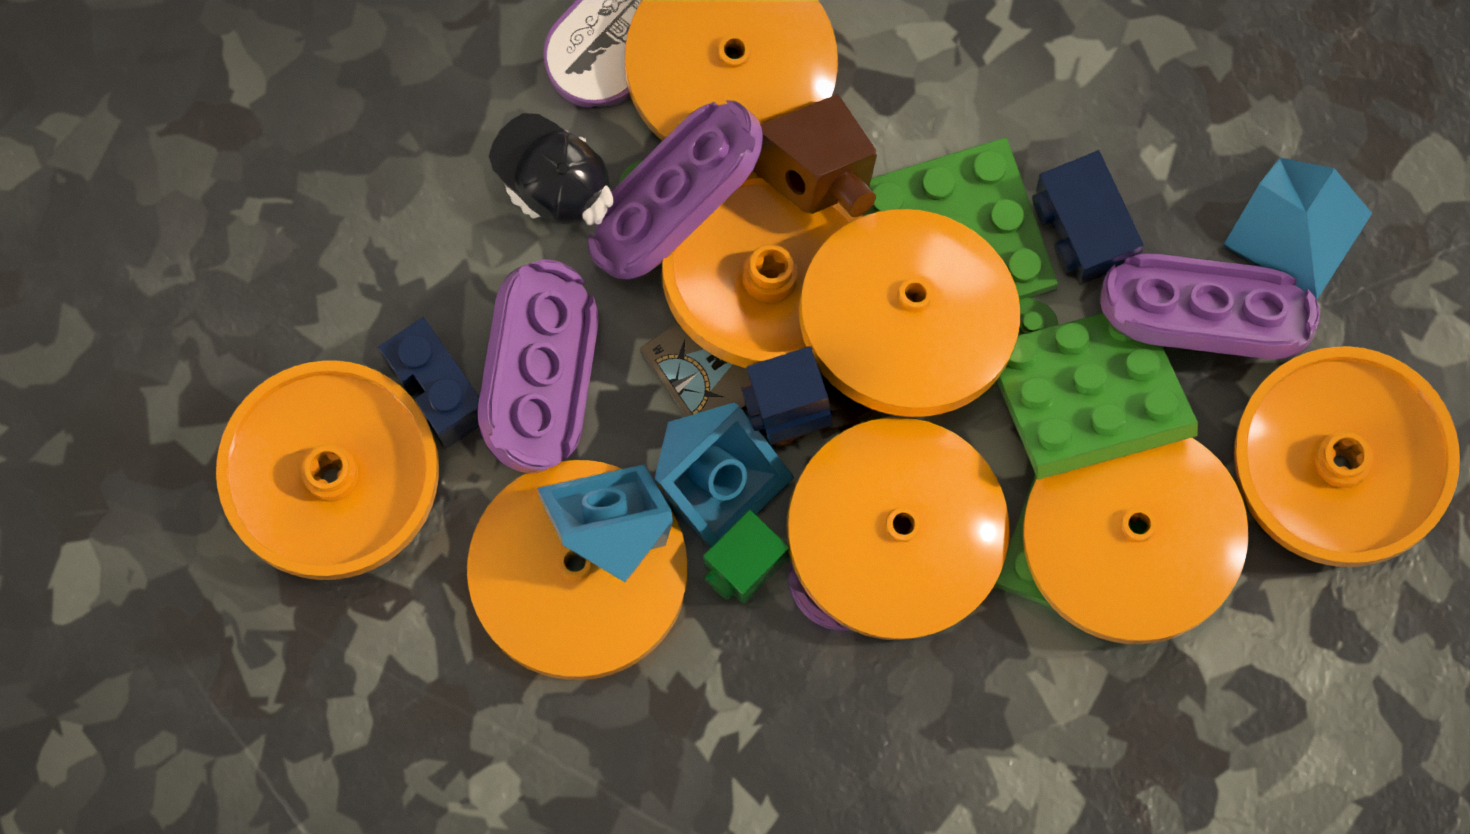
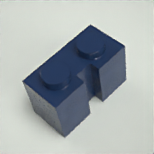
[1032,150,1144,285]
[378,316,479,450]
[741,346,833,445]

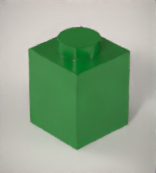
[703,509,790,605]

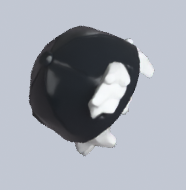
[489,113,613,225]

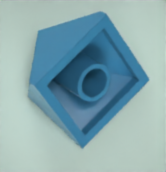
[1223,158,1372,300]
[654,402,794,548]
[538,464,673,582]

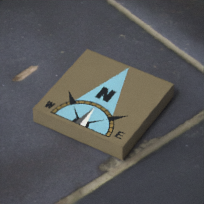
[640,323,751,417]

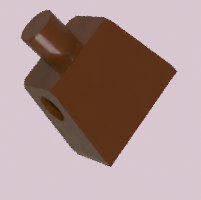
[752,94,877,217]

